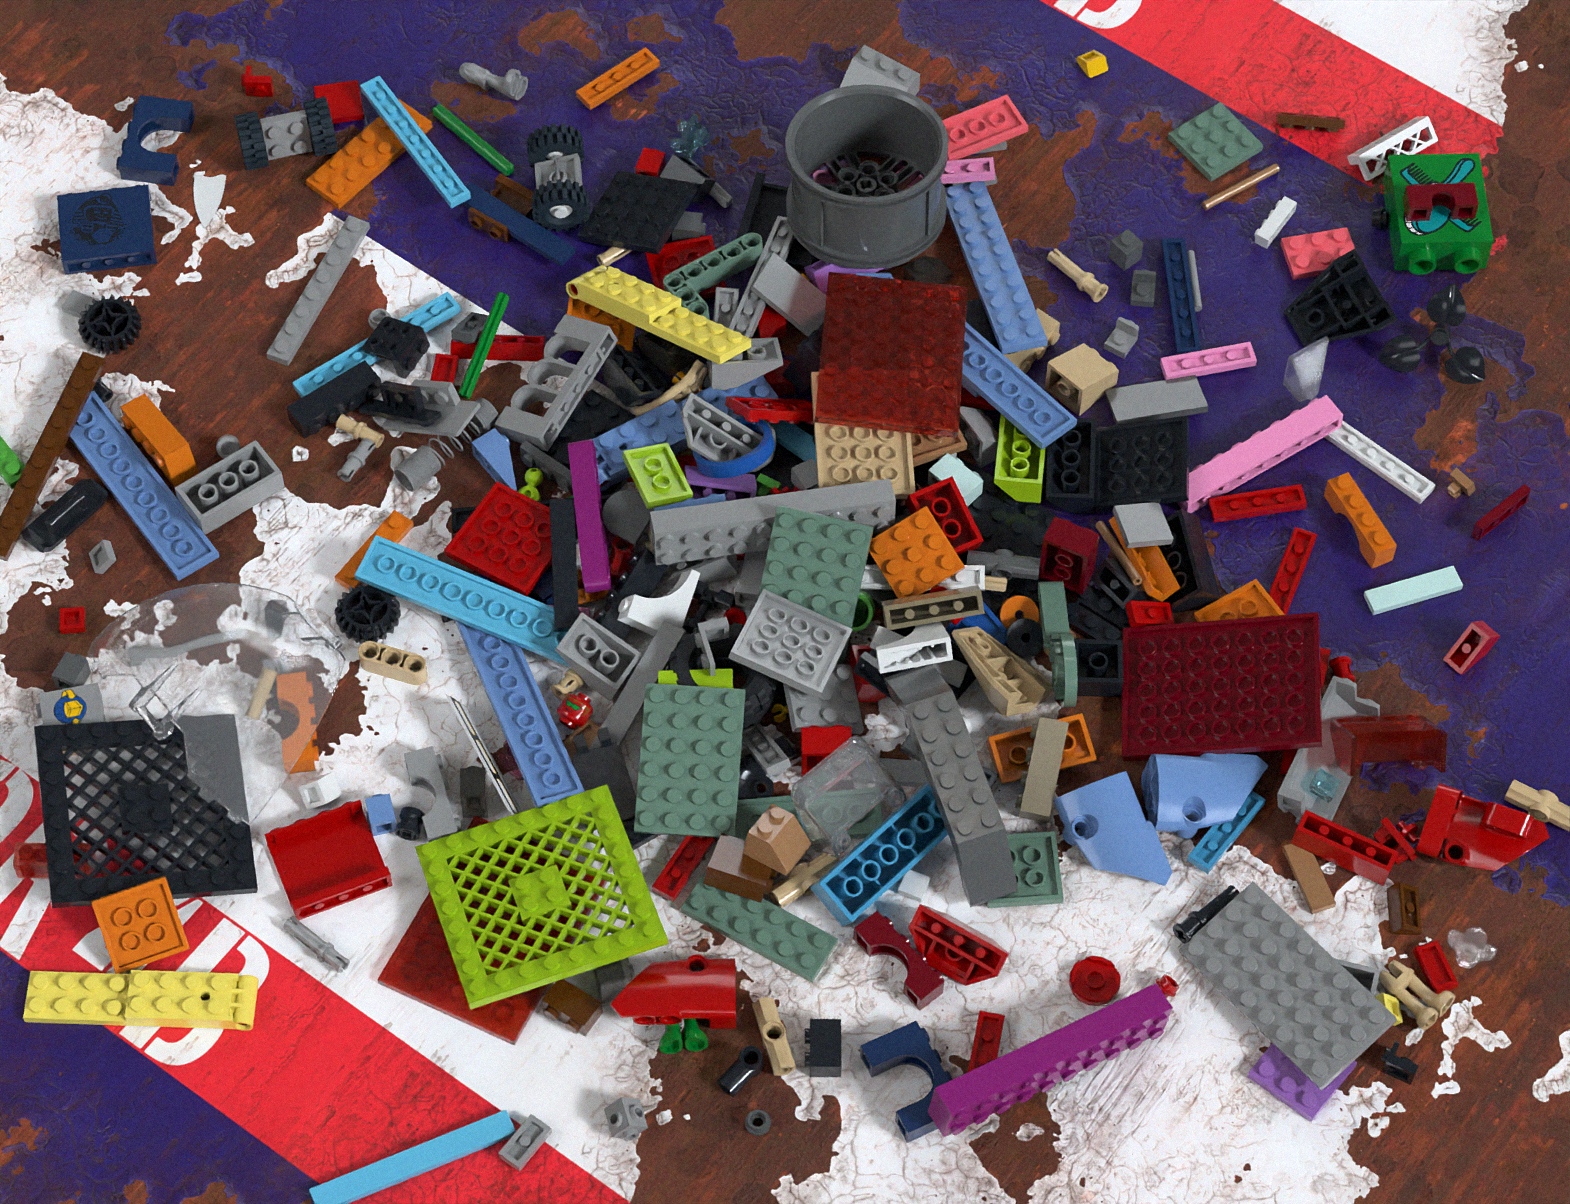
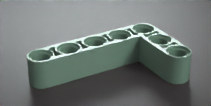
[663,233,763,320]

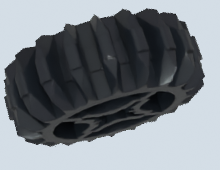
[78,294,142,355]
[335,582,401,643]

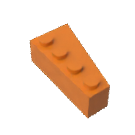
[120,393,199,489]

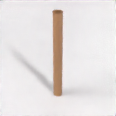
[1201,163,1280,210]
[1095,521,1142,585]

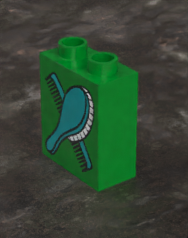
[1382,153,1493,275]

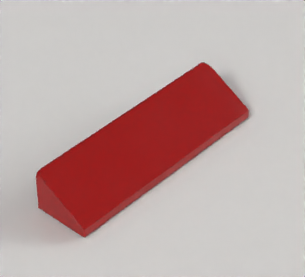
[451,335,546,362]

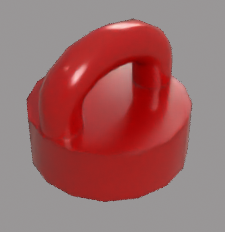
[723,607,747,625]

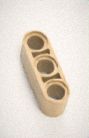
[358,641,428,685]

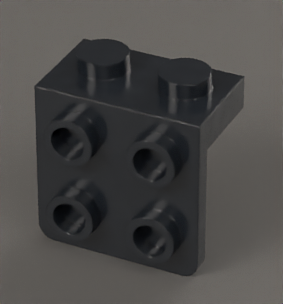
[362,316,430,379]

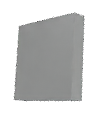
[1113,502,1174,548]

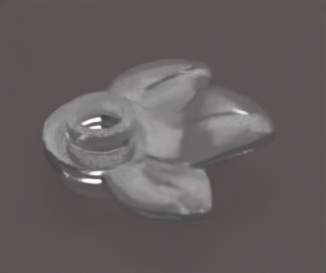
[1447,927,1497,968]

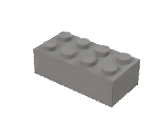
[175,440,285,535]

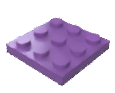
[1247,1043,1357,1122]

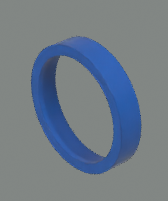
[693,418,775,479]

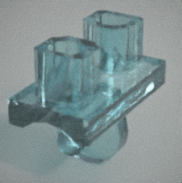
[670,114,710,160]

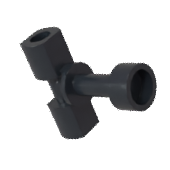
[682,580,736,635]

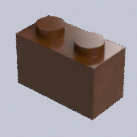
[542,979,603,1036]

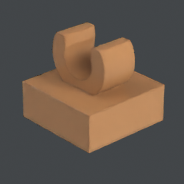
[1447,467,1476,499]

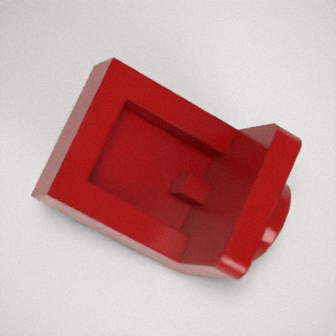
[241,65,274,97]

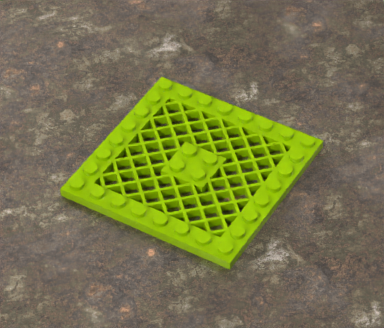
[415,784,669,1010]

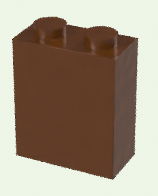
[703,833,778,903]

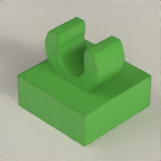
[756,473,781,497]

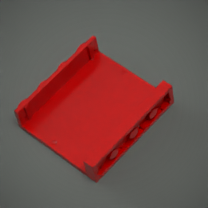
[265,800,393,920]

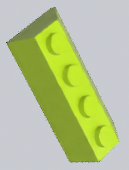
[994,414,1046,503]

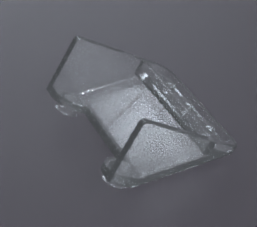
[791,736,907,858]

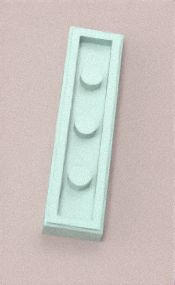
[1363,566,1463,615]

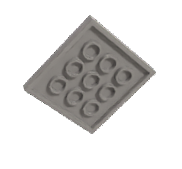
[728,589,853,699]

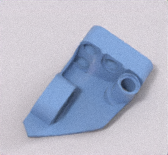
[1141,753,1268,839]
[1053,771,1172,886]

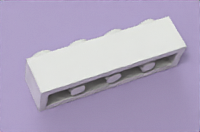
[1254,196,1297,249]

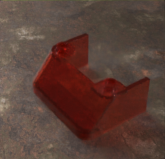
[1330,714,1448,776]

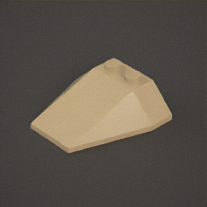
[951,626,1054,717]

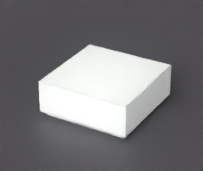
[898,870,931,902]

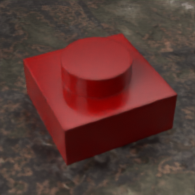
[60,607,86,634]

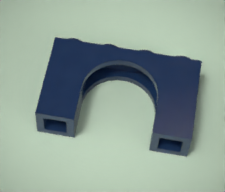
[116,95,195,186]
[860,1021,953,1143]

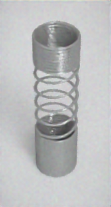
[394,398,499,492]

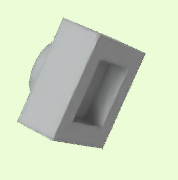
[89,540,116,574]

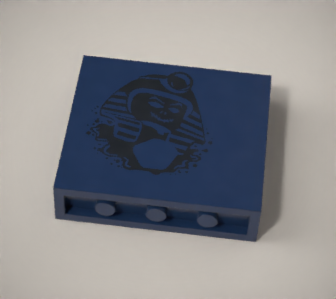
[57,185,157,275]

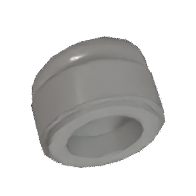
[216,434,240,458]

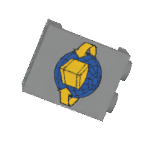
[36,683,106,726]

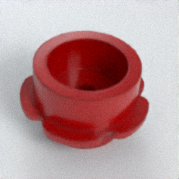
[1156,974,1179,998]

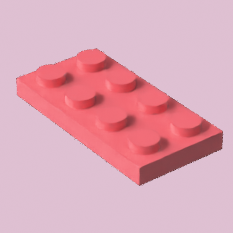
[942,95,1028,161]

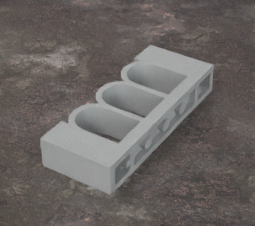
[494,314,618,452]

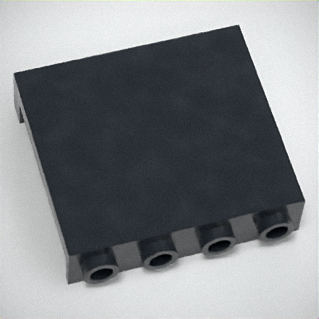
[736,172,820,271]

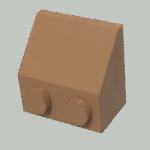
[743,804,811,876]

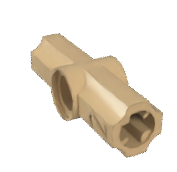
[1504,779,1570,832]
[769,850,840,908]
[752,997,796,1076]

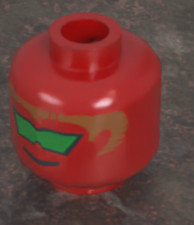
[557,692,594,730]

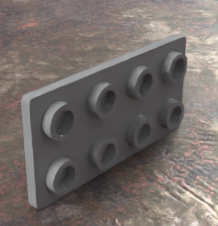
[382,379,480,437]

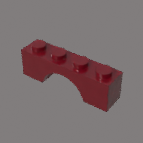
[853,911,944,1011]

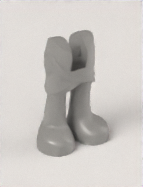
[459,63,528,100]

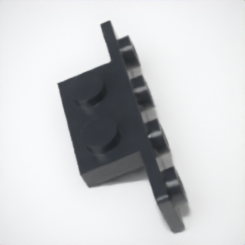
[359,381,442,427]

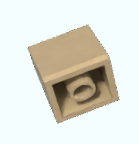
[1045,343,1119,416]

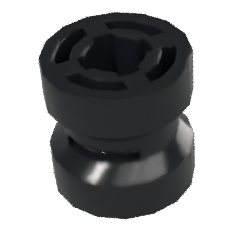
[395,807,425,841]

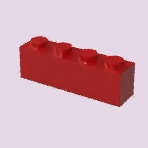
[1291,810,1399,886]

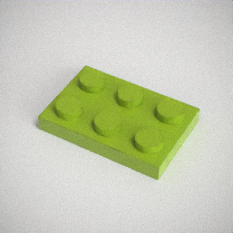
[622,442,693,509]

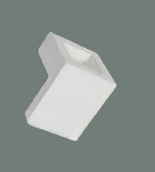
[298,772,342,810]

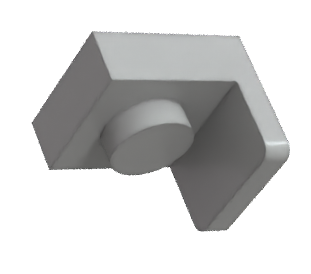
[1104,317,1139,359]

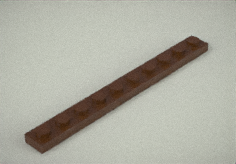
[0,351,106,561]

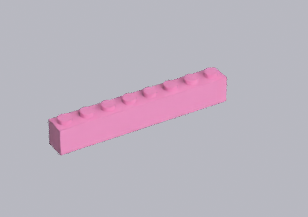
[1176,395,1343,513]

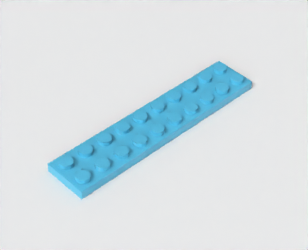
[354,535,571,668]

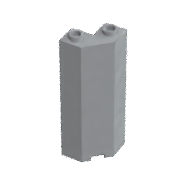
[1277,676,1380,825]

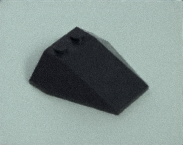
[1284,249,1398,348]

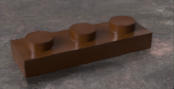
[1276,112,1345,132]

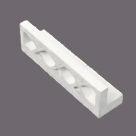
[1347,116,1438,181]

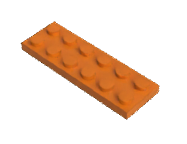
[306,99,432,209]

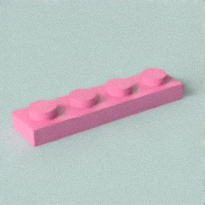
[1160,342,1257,380]

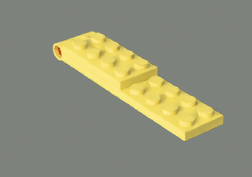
[566,265,751,365]
[23,970,259,1031]

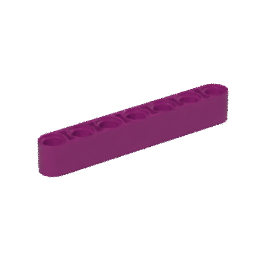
[568,439,611,594]

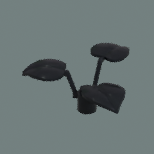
[1379,283,1485,384]

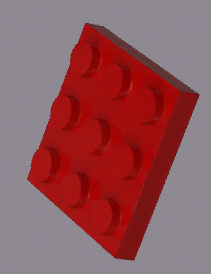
[645,235,727,299]

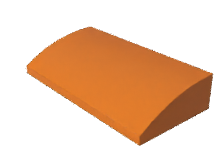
[986,713,1097,785]

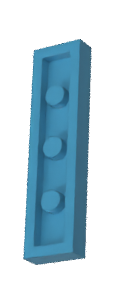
[1187,791,1266,874]

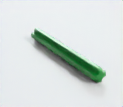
[432,104,514,176]
[458,292,509,399]

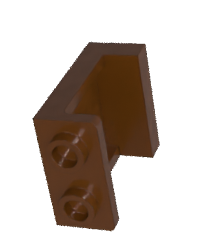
[468,173,534,243]

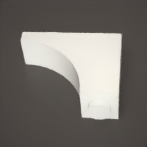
[618,569,700,636]
[875,621,953,674]

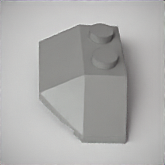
[681,393,763,462]

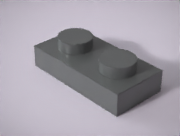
[451,312,488,344]

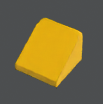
[1076,50,1108,78]

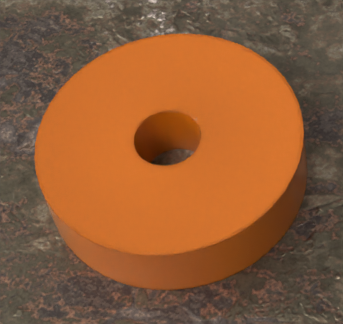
[999,595,1039,629]

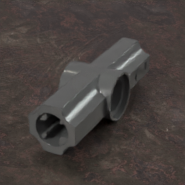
[966,549,1040,580]

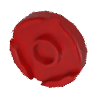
[1069,956,1121,1006]

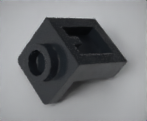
[1381,1041,1419,1085]

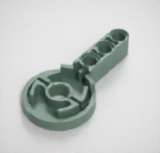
[1038,581,1077,708]

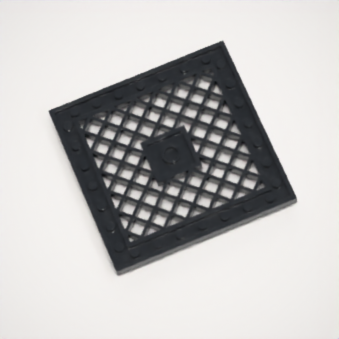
[34,714,258,908]

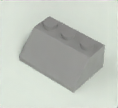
[839,45,920,96]

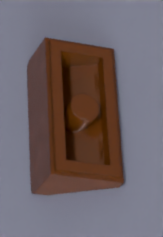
[1387,882,1422,935]

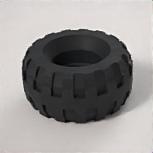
[667,622,780,732]

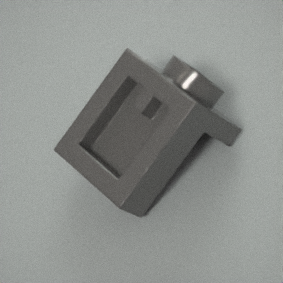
[1130,270,1156,307]

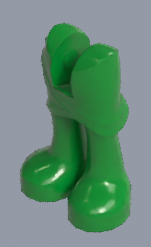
[659,1019,708,1054]

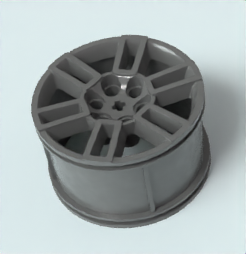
[785,84,948,269]

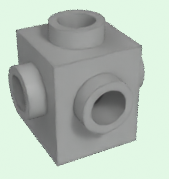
[604,1097,648,1141]

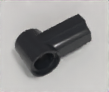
[717,1046,764,1098]

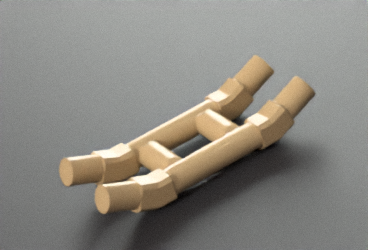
[634,360,708,417]

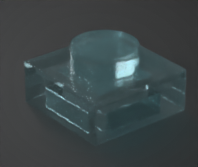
[1308,768,1341,803]

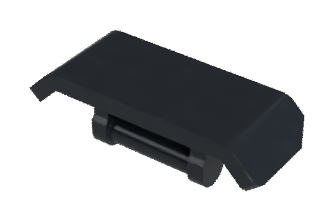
[21,479,108,553]

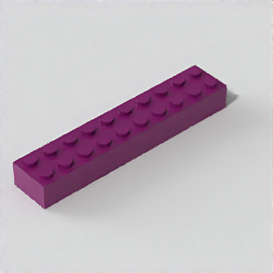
[928,983,1173,1137]

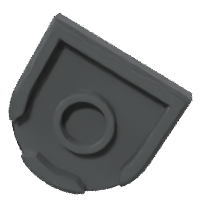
[602,490,654,547]

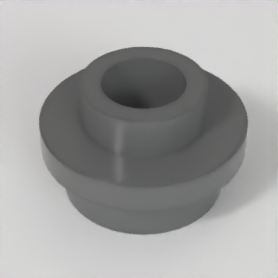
[745,1110,771,1136]

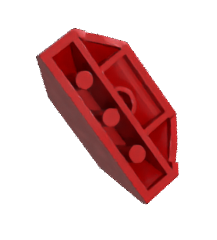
[908,904,1009,986]

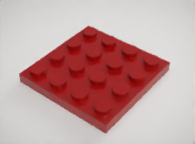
[444,482,577,596]

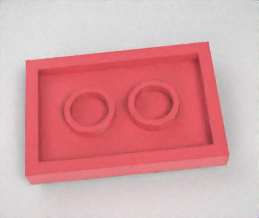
[1280,227,1355,280]

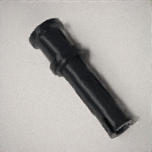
[1173,885,1240,944]

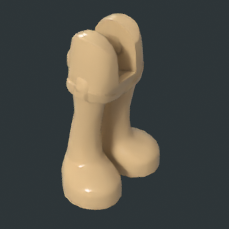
[1379,960,1455,1030]

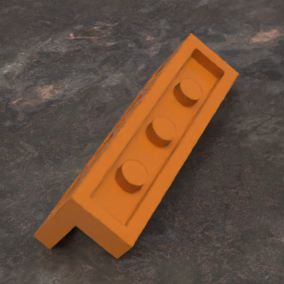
[1109,516,1180,602]

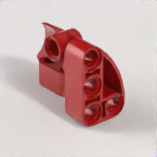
[1415,783,1550,872]

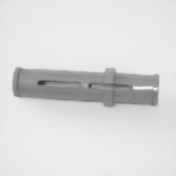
[283,916,350,973]

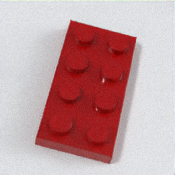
[725,396,814,425]

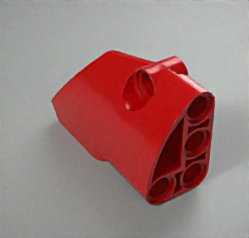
[610,954,736,1029]

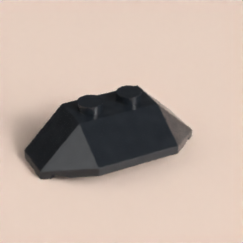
[602,344,670,407]

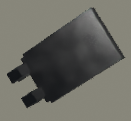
[572,727,636,831]

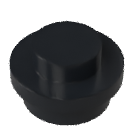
[1372,207,1389,230]

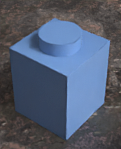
[365,793,397,836]

